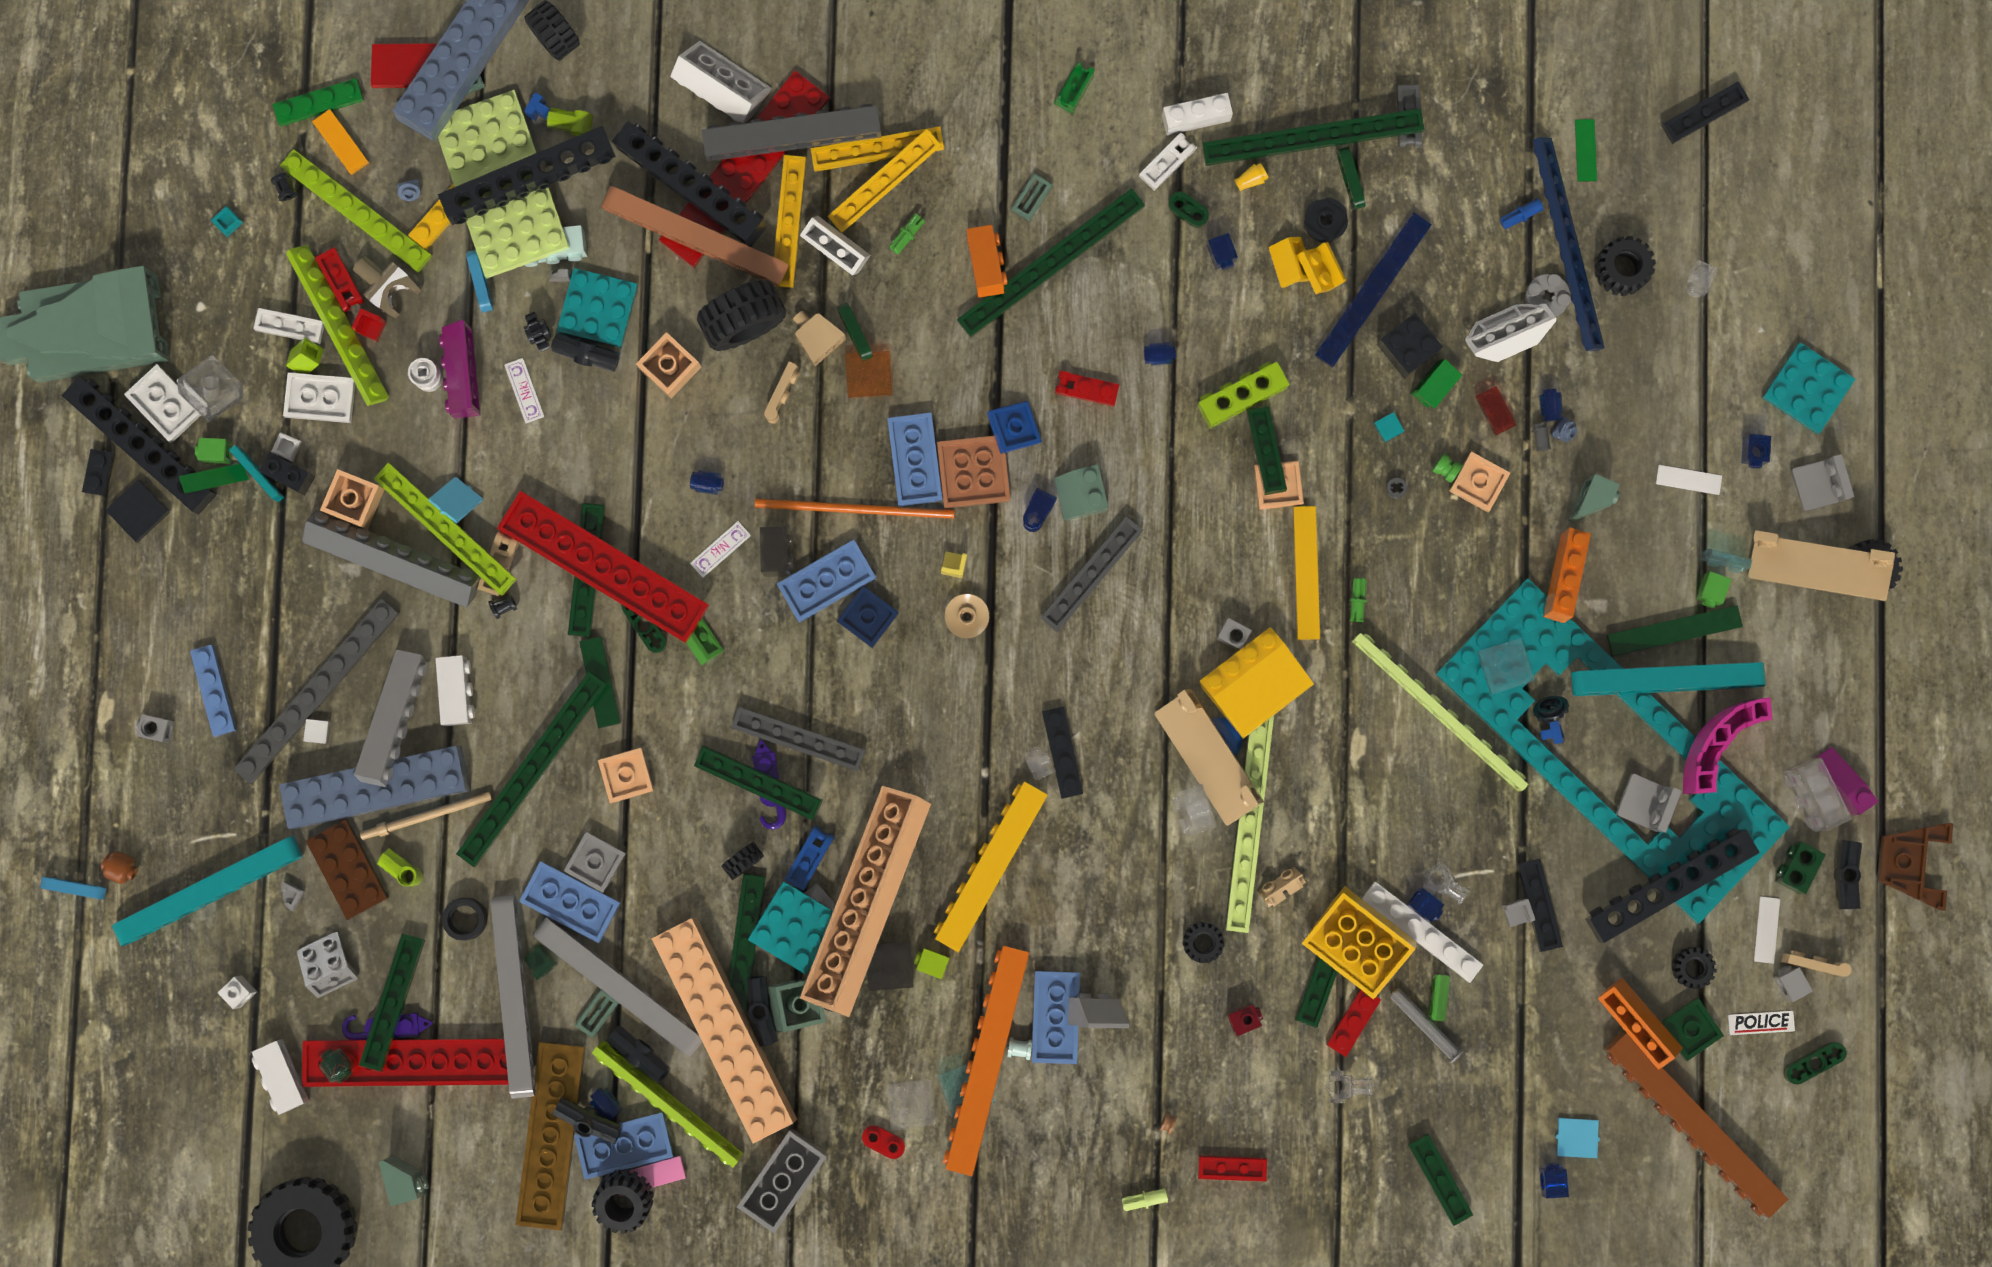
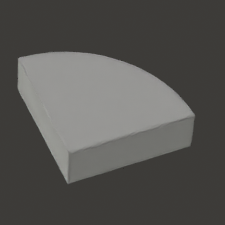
[549,269,572,282]
[281,881,305,911]

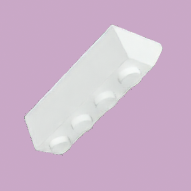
[670,41,772,124]

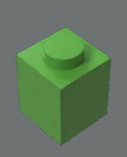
[195,438,232,464]
[1696,571,1731,608]

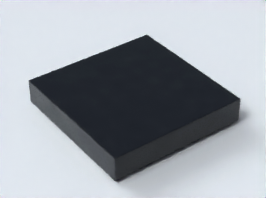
[105,480,170,543]

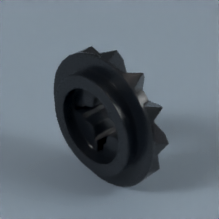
[1533,696,1569,722]

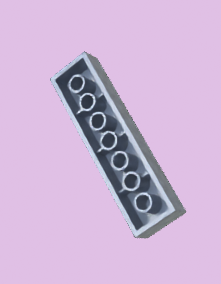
[393,0,529,142]
[279,746,471,829]

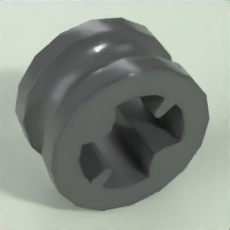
[1386,478,1407,499]

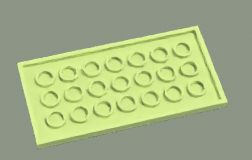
[438,90,569,278]

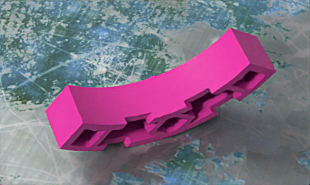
[1683,697,1773,794]

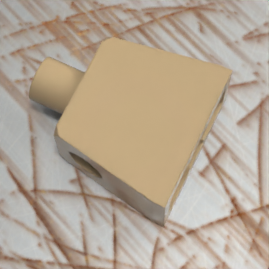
[793,311,846,366]

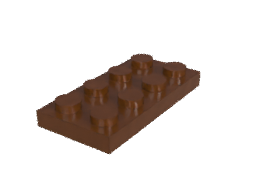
[306,819,389,920]

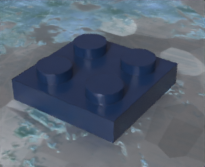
[837,586,899,649]

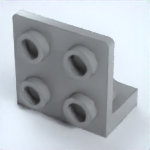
[1791,454,1854,511]
[1616,774,1682,833]
[297,932,359,998]

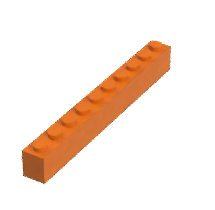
[943,946,1030,1176]

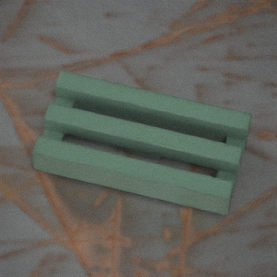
[1011,173,1053,222]
[575,989,619,1039]

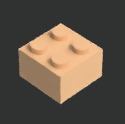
[636,332,701,399]
[320,469,385,530]

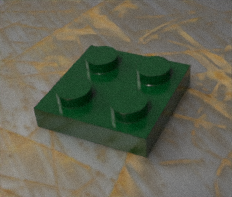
[1661,998,1724,1061]

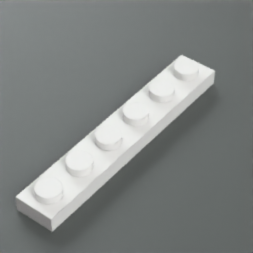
[1362,882,1483,983]

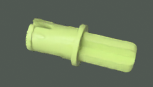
[1122,1188,1168,1211]

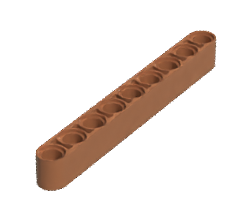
[601,186,788,286]

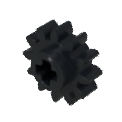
[524,311,551,352]

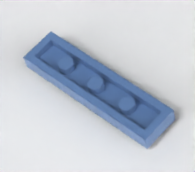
[190,645,237,737]

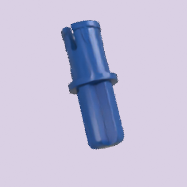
[1500,198,1544,229]

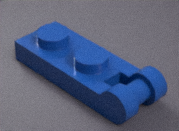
[784,825,835,891]

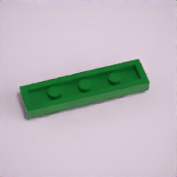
[272,78,364,127]

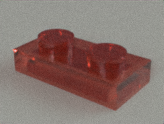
[1475,386,1516,436]

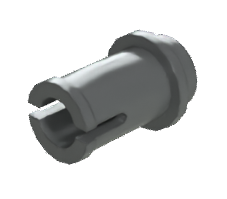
[1532,423,1551,452]

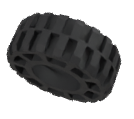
[248,1177,357,1267]

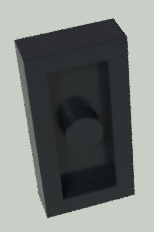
[82,449,115,497]

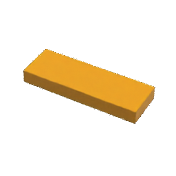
[312,109,369,175]

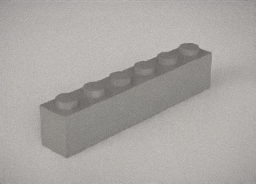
[354,650,428,787]

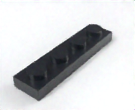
[1661,81,1750,144]
[1042,707,1083,799]
[1517,859,1563,952]

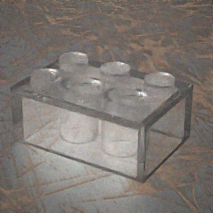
[1783,758,1852,832]

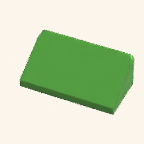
[687,618,724,665]
[1428,974,1450,1021]

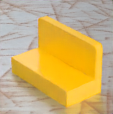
[1269,237,1309,288]

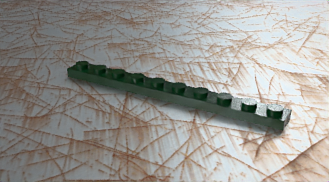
[1202,108,1425,166]
[957,188,1145,338]
[456,671,608,867]

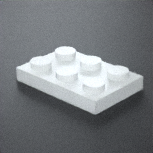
[124,364,204,443]
[283,373,356,423]

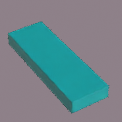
[229,445,284,502]

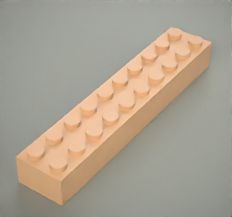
[800,786,931,1017]
[652,917,797,1143]

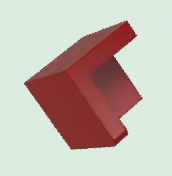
[351,308,387,342]

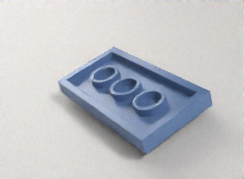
[887,413,943,506]
[777,540,877,623]
[519,861,621,943]
[1032,971,1080,1064]
[574,1112,674,1180]

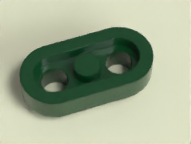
[1168,192,1209,228]

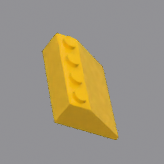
[1200,627,1314,738]
[1302,886,1417,999]

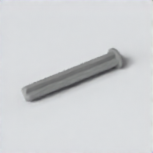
[1390,988,1463,1063]

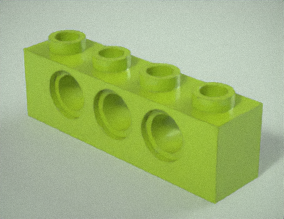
[1197,361,1290,429]

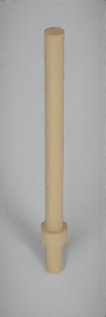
[360,791,493,840]

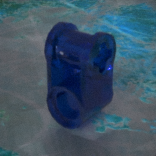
[1023,488,1057,532]

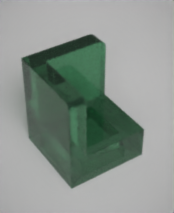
[524,944,558,980]

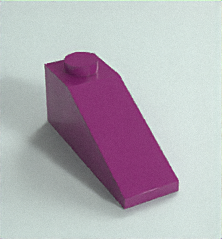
[1812,747,1879,815]

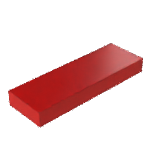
[1198,1155,1267,1182]

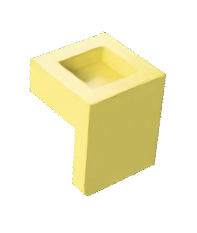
[941,551,967,578]

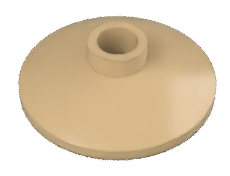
[945,594,989,638]

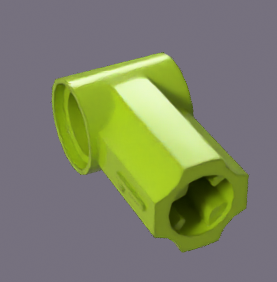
[547,108,593,136]
[377,848,423,887]

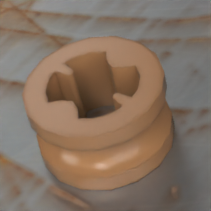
[1159,1112,1178,1135]

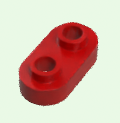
[862,1125,905,1159]

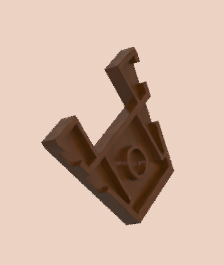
[1877,823,1953,911]

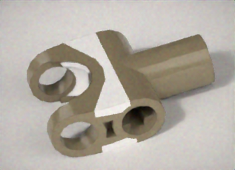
[353,256,421,319]

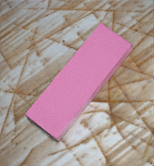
[619,1155,687,1197]

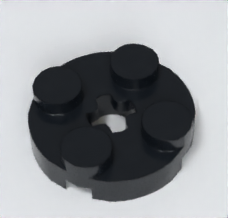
[1303,198,1348,243]

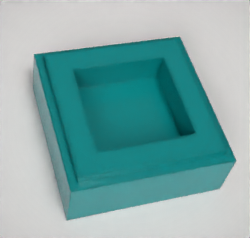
[211,205,243,238]
[1374,412,1405,443]

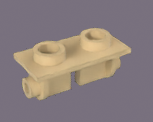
[1257,867,1306,908]

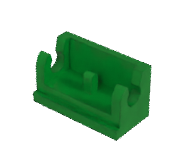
[1054,62,1095,114]
[1410,359,1462,409]

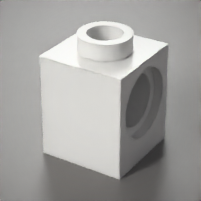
[218,976,257,1009]

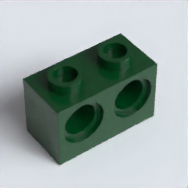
[1775,842,1826,894]

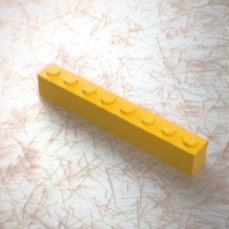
[934,781,1048,953]

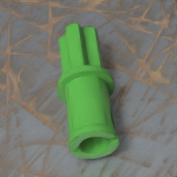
[889,213,925,254]
[1349,578,1367,623]

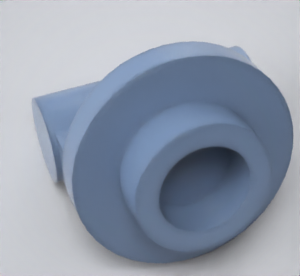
[396,179,421,201]
[1551,416,1577,442]

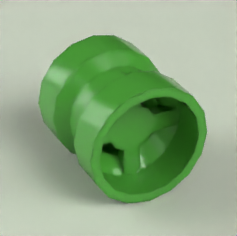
[1432,453,1463,483]

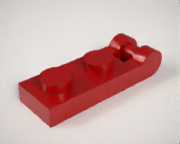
[315,247,365,312]
[1054,371,1120,407]

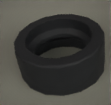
[442,898,488,941]

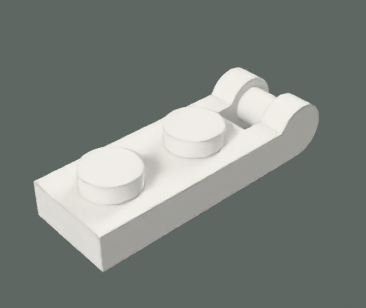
[1139,133,1197,191]

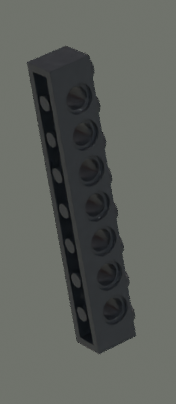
[611,121,767,247]
[438,126,616,225]
[61,376,217,514]
[1585,827,1760,943]

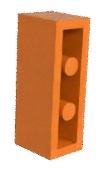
[966,225,1007,298]

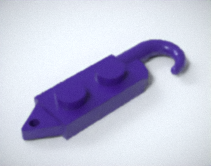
[752,740,786,830]
[342,1013,433,1040]

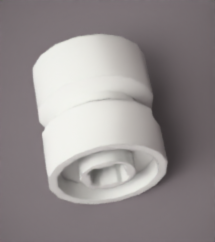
[408,358,443,392]

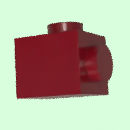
[1226,1004,1263,1037]

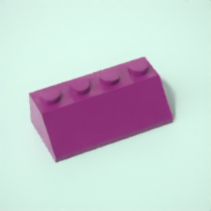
[439,320,481,419]

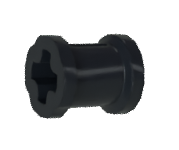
[270,173,298,202]
[488,592,518,619]

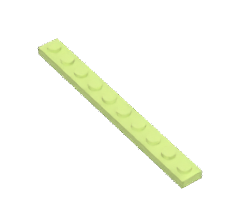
[1352,633,1528,792]
[1225,716,1274,933]

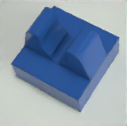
[524,93,550,122]
[1540,720,1565,744]

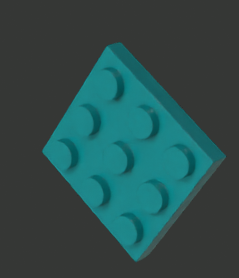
[557,268,639,348]
[1762,342,1856,435]
[748,881,833,974]

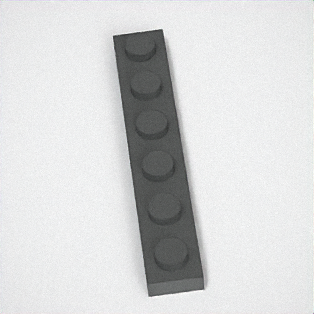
[1040,516,1143,632]
[731,707,866,772]

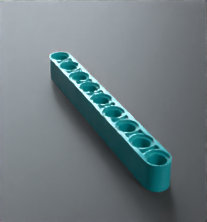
[1570,662,1766,696]
[111,836,303,947]

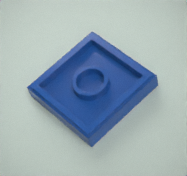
[987,401,1042,454]

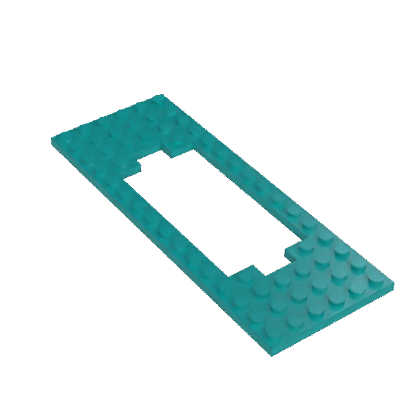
[1435,579,1790,924]

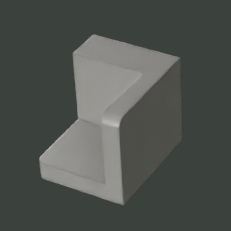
[1502,899,1535,927]

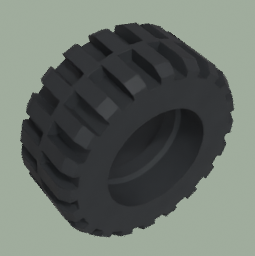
[697,279,786,351]

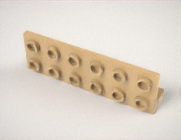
[1748,530,1895,601]
[1155,689,1264,826]

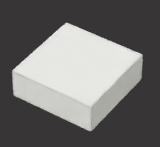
[271,432,302,462]
[303,719,330,744]

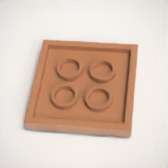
[937,436,1010,509]

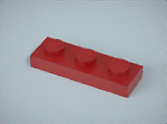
[1326,989,1382,1057]

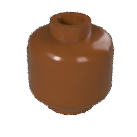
[101,851,138,884]

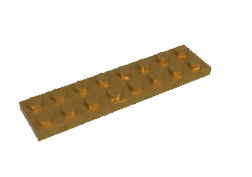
[515,1042,585,1231]

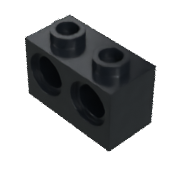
[259,452,315,496]

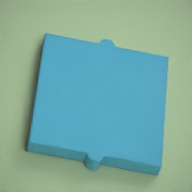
[429,477,483,523]
[1555,1118,1600,1158]

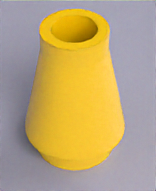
[1234,163,1268,191]

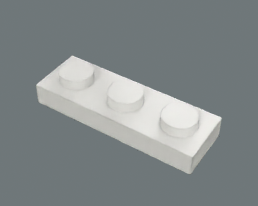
[253,308,324,344]

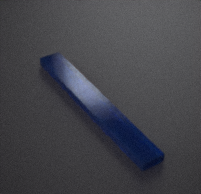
[1315,212,1432,368]

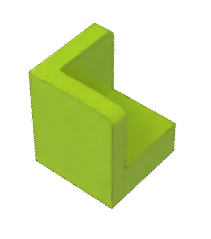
[286,338,324,374]

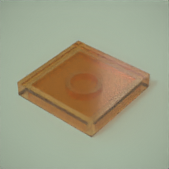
[845,351,892,399]

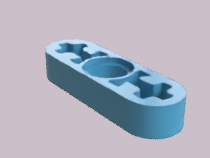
[466,249,494,313]
[40,876,107,899]

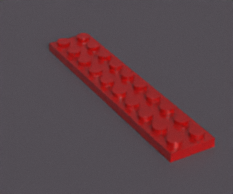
[659,71,830,268]
[497,491,710,643]
[302,1038,509,1087]

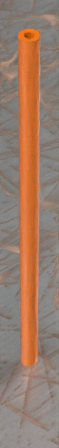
[755,499,955,519]

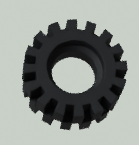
[721,842,764,880]
[1183,922,1224,963]
[1671,947,1717,989]

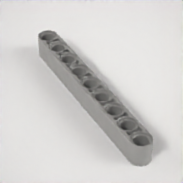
[491,895,536,1099]
[533,916,702,1057]

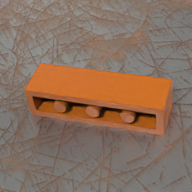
[1543,527,1591,623]
[1598,977,1682,1070]

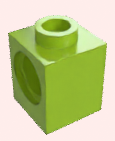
[914,948,950,979]

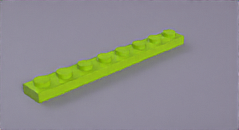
[280,149,432,273]
[286,245,389,406]
[374,463,517,596]
[592,1040,744,1168]

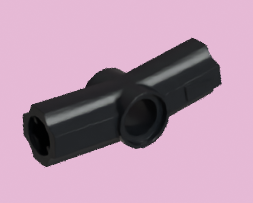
[551,333,620,372]
[1834,840,1862,909]
[747,976,779,1047]
[606,1025,671,1083]
[552,1097,623,1144]

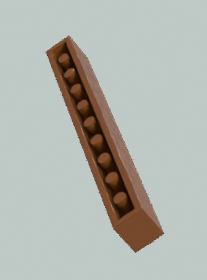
[1603,1030,1788,1218]

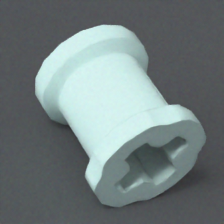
[1007,1037,1032,1060]

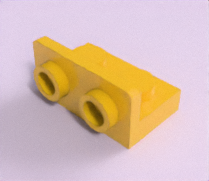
[1297,242,1346,294]

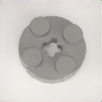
[1525,274,1570,317]

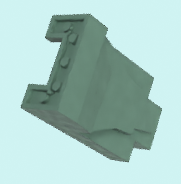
[0,266,170,383]

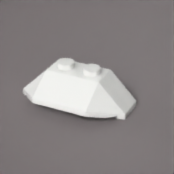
[1465,304,1556,362]

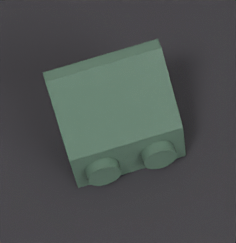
[1054,465,1108,521]
[1568,474,1620,522]
[767,979,826,1032]
[379,1155,429,1207]

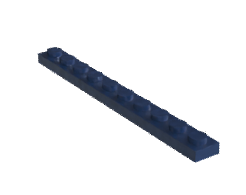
[1533,137,1605,351]

